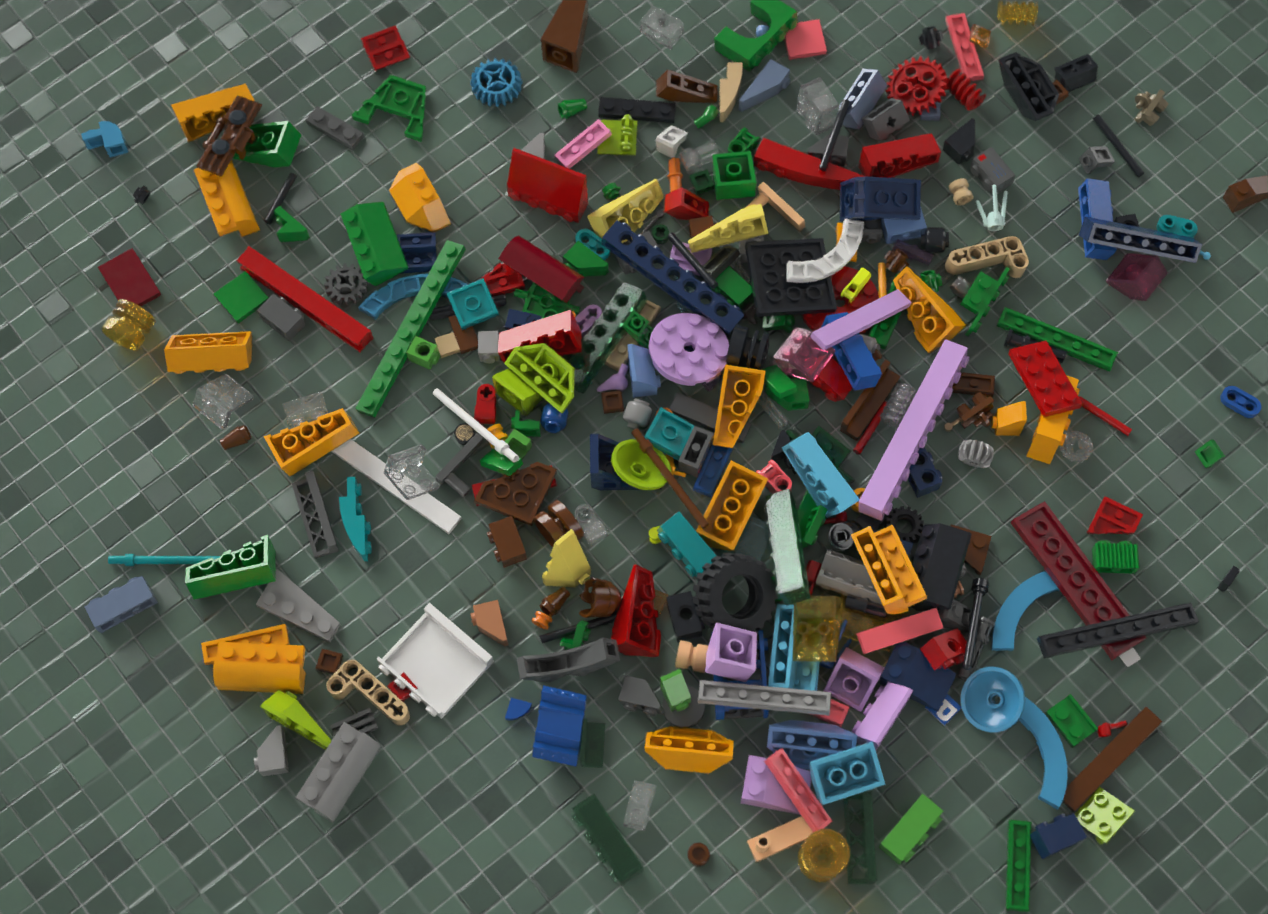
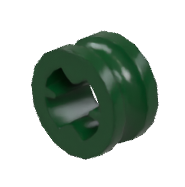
[652,224,669,245]

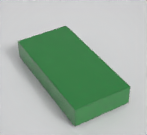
[762,364,797,399]
[479,449,523,476]

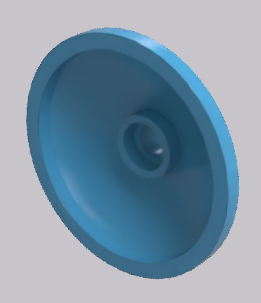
[961,667,1025,732]

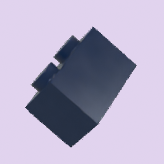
[1030,813,1087,859]

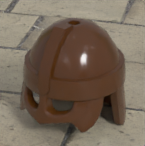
[579,577,622,618]

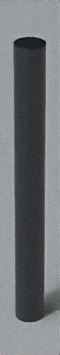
[819,99,850,171]
[1093,114,1145,177]
[667,233,718,289]
[540,612,618,644]

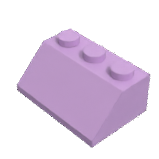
[851,682,913,751]

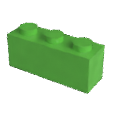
[879,794,943,865]

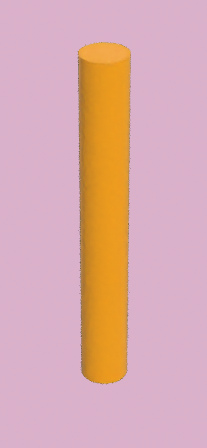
[878,262,887,298]

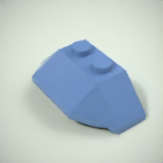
[767,720,857,769]

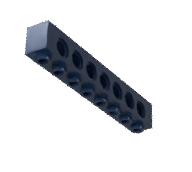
[602,220,744,339]

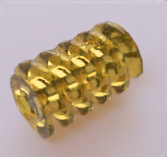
[997,1,1038,26]

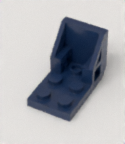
[840,177,921,222]
[590,434,662,491]

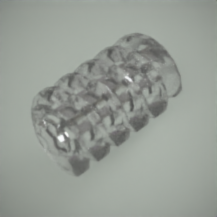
[880,382,917,428]

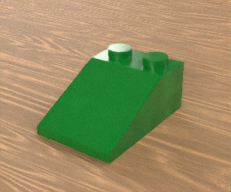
[233,121,302,168]

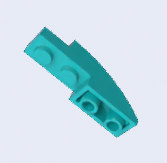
[339,476,372,561]

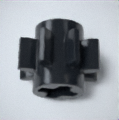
[918,26,943,49]

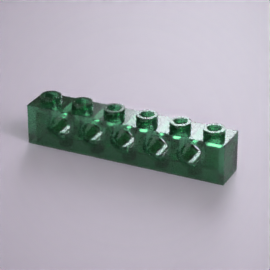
[568,282,648,394]

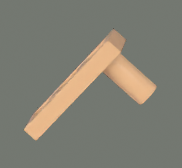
[745,182,805,232]
[747,816,816,863]

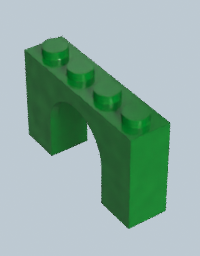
[714,0,798,72]

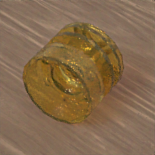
[101,299,156,351]
[797,829,850,882]

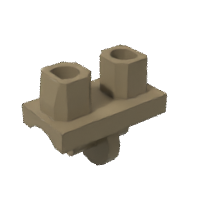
[1134,89,1169,126]

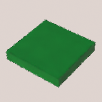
[214,271,269,324]

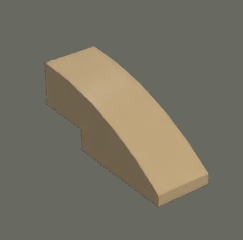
[719,62,743,122]

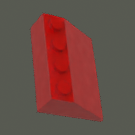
[507,148,588,223]

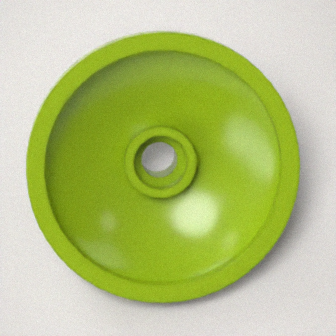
[611,439,671,490]

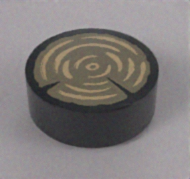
[454,423,475,445]

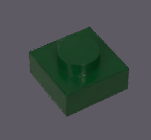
[689,169,715,195]

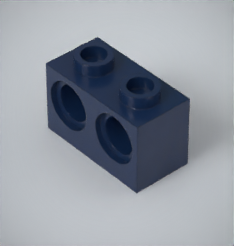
[908,447,943,498]

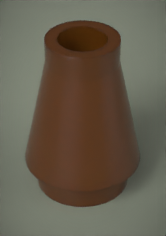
[220,425,252,450]
[540,587,570,617]

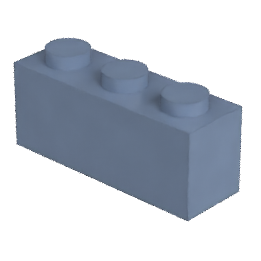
[835,69,887,129]
[84,576,158,633]

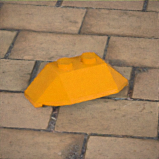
[389,163,451,232]
[645,726,734,773]

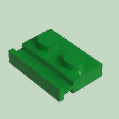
[1045,694,1098,748]

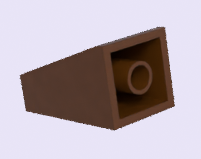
[541,0,589,73]

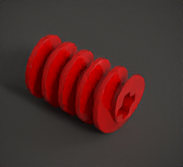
[947,68,986,111]

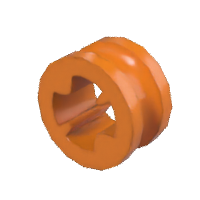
[531,611,553,630]

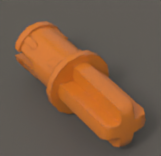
[668,157,683,192]

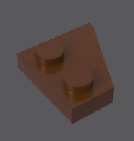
[950,524,992,575]

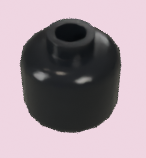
[921,227,949,253]

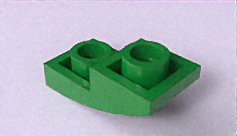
[622,310,654,349]

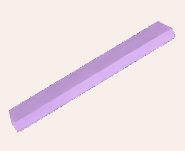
[810,289,911,351]

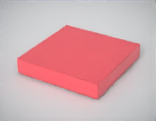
[784,19,827,60]

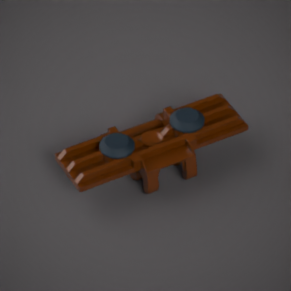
[196,95,262,177]

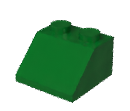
[712,151,756,200]

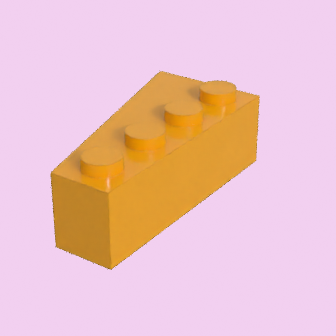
[171,83,255,142]
[1026,376,1080,464]
[264,408,359,477]

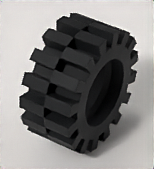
[884,506,924,544]

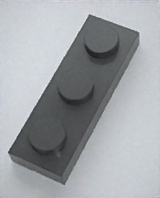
[306,106,364,150]

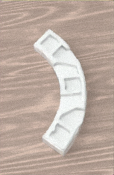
[787,219,864,283]

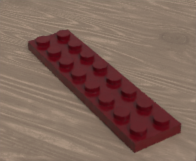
[1010,501,1146,660]

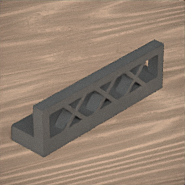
[292,471,339,559]

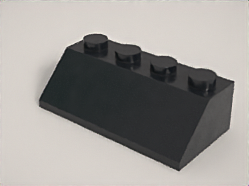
[911,523,972,611]

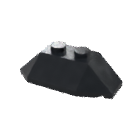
[998,52,1059,121]

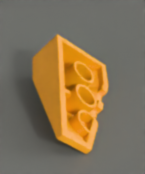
[893,267,966,353]
[713,365,766,448]

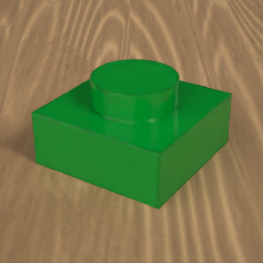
[1194,439,1225,468]

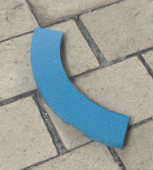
[358,274,468,320]
[992,571,1059,651]
[1019,697,1068,810]

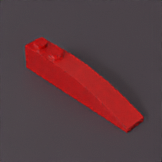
[753,137,866,190]

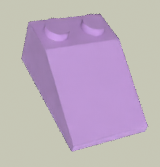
[741,755,811,815]

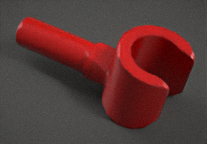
[824,511,847,524]
[1098,721,1127,737]

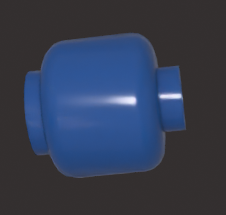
[540,403,568,433]

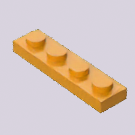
[201,624,290,665]

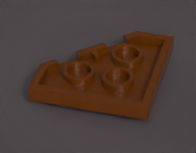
[474,462,557,526]

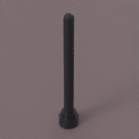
[963,578,989,670]

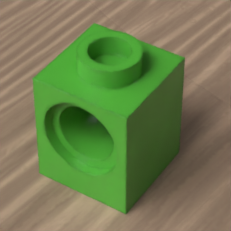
[406,336,440,370]

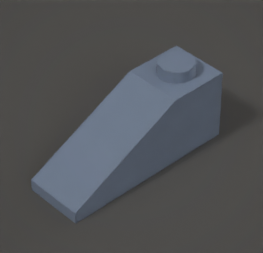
[739,59,791,112]

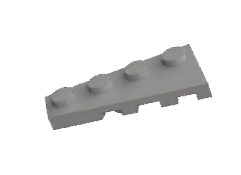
[256,569,341,643]

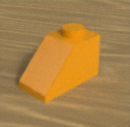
[991,401,1027,436]

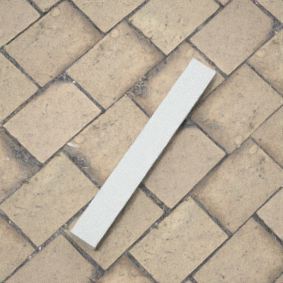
[331,439,462,534]

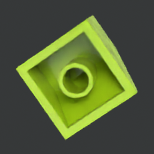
[492,368,542,416]

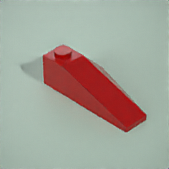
[611,565,661,657]

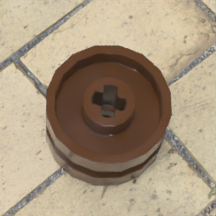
[533,500,584,548]

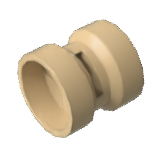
[949,178,973,205]

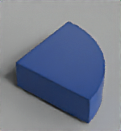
[505,698,532,721]

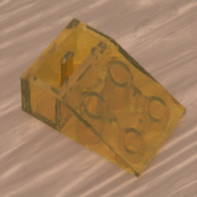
[793,596,843,662]

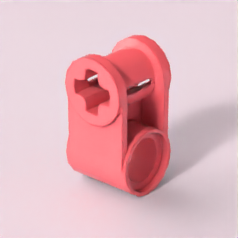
[756,460,792,500]

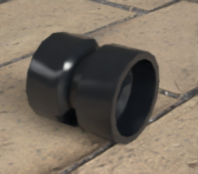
[828,520,863,550]

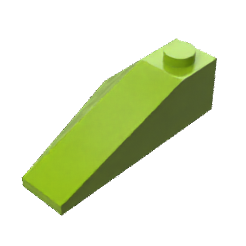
[260,690,332,750]

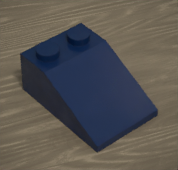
[879,642,957,712]

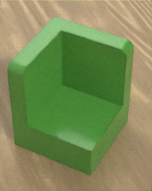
[505,429,532,460]

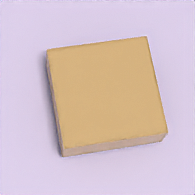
[435,332,460,358]

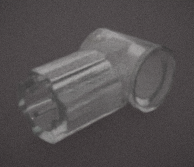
[678,142,719,174]

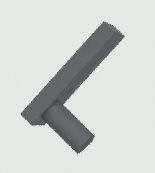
[435,432,484,497]

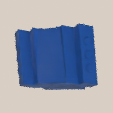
[532,685,587,767]

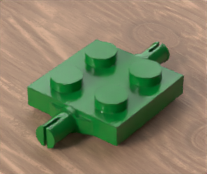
[514,282,581,317]

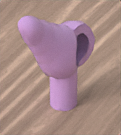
[597,364,629,392]

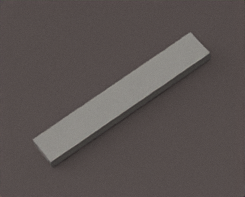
[698,680,831,715]

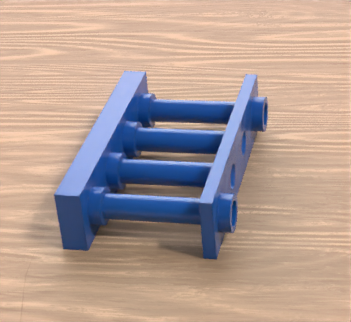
[711,630,769,720]

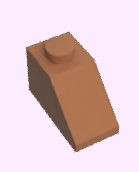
[470,600,508,646]

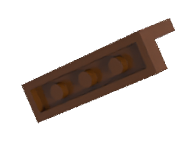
[840,359,901,441]

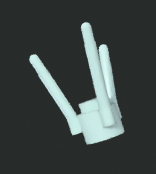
[976,184,1008,231]

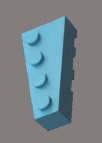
[782,432,860,518]

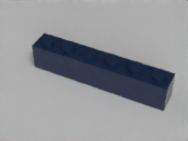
[1079,216,1203,263]

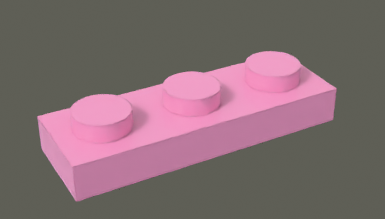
[554,119,612,169]

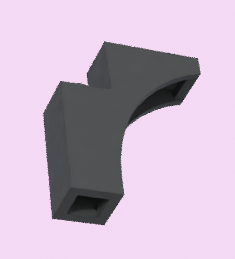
[517,638,620,683]

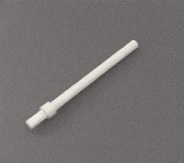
[433,388,519,462]

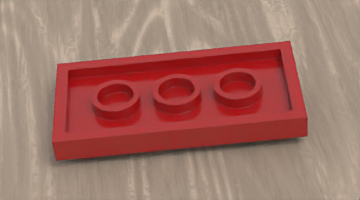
[1008,340,1082,418]

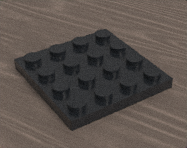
[745,238,837,317]

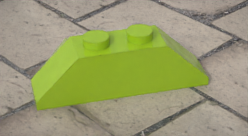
[504,343,574,413]

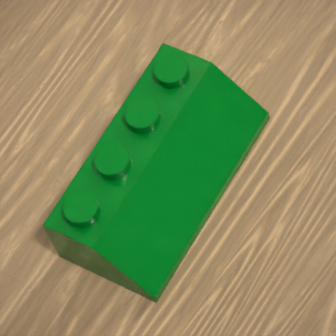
[340,202,409,287]

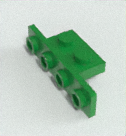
[960,267,1010,336]
[776,490,828,566]

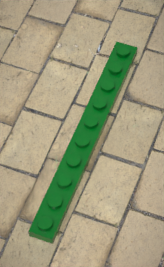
[355,240,466,418]

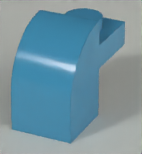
[81,121,128,157]

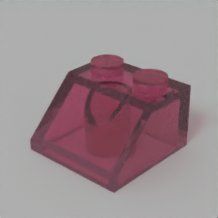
[1106,253,1168,301]
[773,327,836,382]

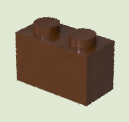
[486,516,527,568]

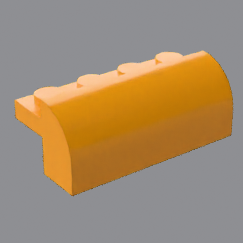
[193,160,260,237]
[851,525,927,614]
[213,642,306,694]

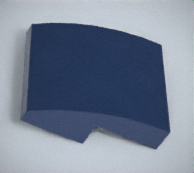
[397,232,437,274]

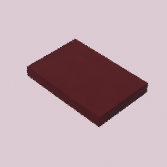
[98,248,161,314]

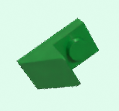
[274,206,310,242]

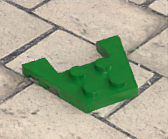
[352,75,427,142]

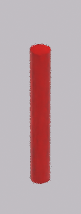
[1079,396,1132,436]
[853,401,890,455]

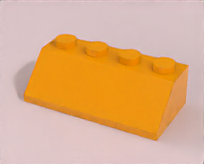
[164,331,252,374]
[696,460,768,551]

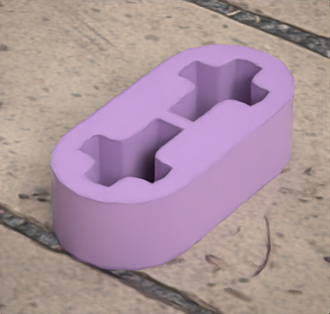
[575,305,602,337]

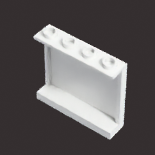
[377,603,494,719]

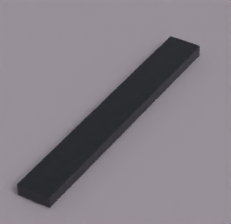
[1037,602,1199,659]

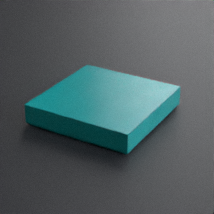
[447,278,499,330]
[644,407,694,460]

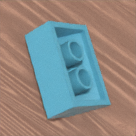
[810,742,885,805]

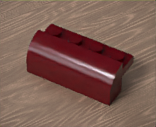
[498,235,584,303]

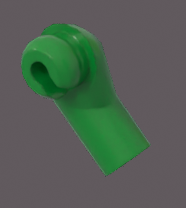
[694,105,718,129]

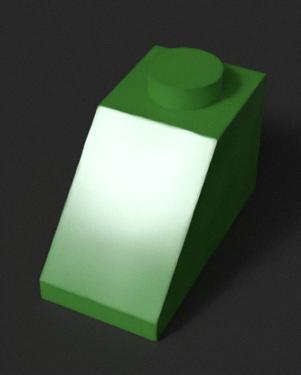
[660,669,691,712]

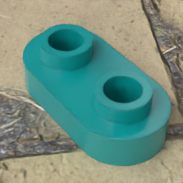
[1157,215,1198,238]
[575,229,610,260]

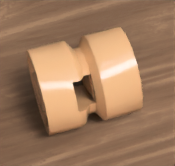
[675,640,709,673]

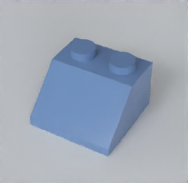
[627,344,661,398]

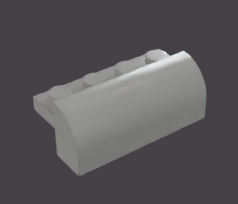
[816,549,882,604]
[295,722,381,823]

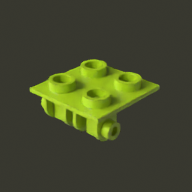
[597,115,637,155]
[1075,787,1135,845]

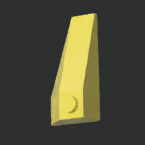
[587,179,664,243]
[688,204,769,253]
[542,529,591,587]

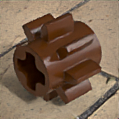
[884,248,909,273]

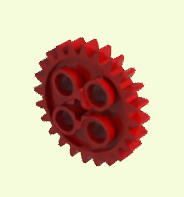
[886,56,948,116]

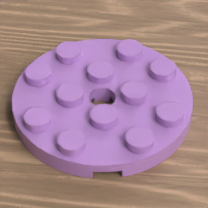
[648,313,729,386]

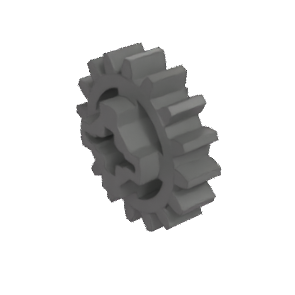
[324,263,368,306]

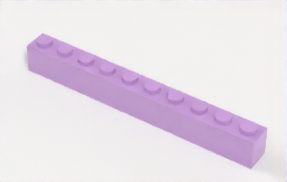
[859,339,970,521]

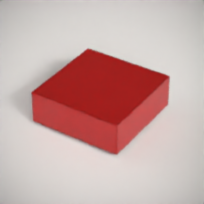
[387,672,418,702]

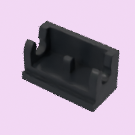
[1054,54,1098,92]

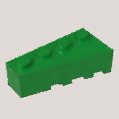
[185,534,276,600]

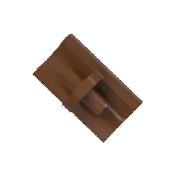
[957,392,994,429]

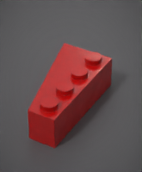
[859,133,941,178]

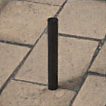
[264,173,297,225]

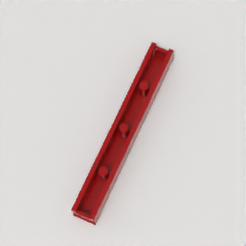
[237,246,374,353]

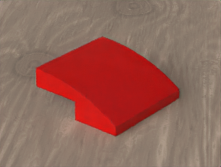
[361,25,410,71]

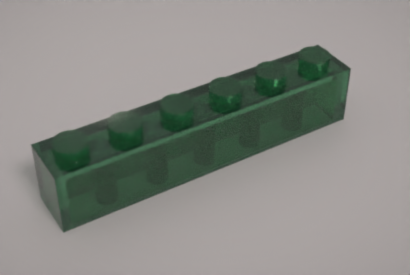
[764,488,811,606]

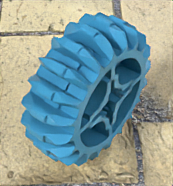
[470,58,522,108]

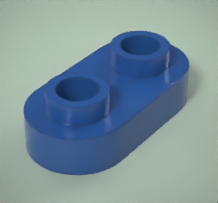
[1220,386,1261,418]

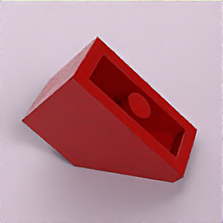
[664,188,709,220]

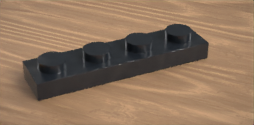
[598,97,676,123]

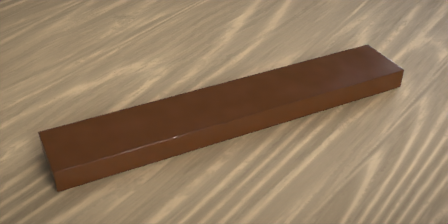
[1062,707,1162,812]

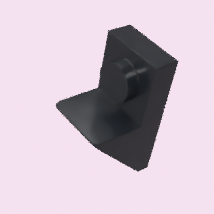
[771,429,797,475]

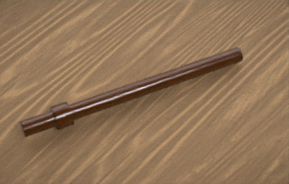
[631,428,709,529]

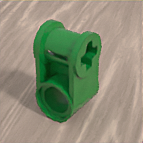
[728,127,761,153]

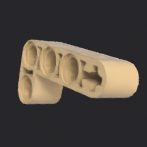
[945,236,1029,278]
[326,660,410,725]

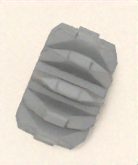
[958,439,994,468]

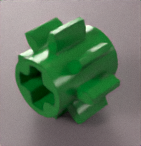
[920,270,942,293]

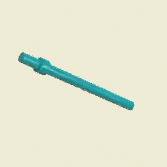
[108,554,220,566]

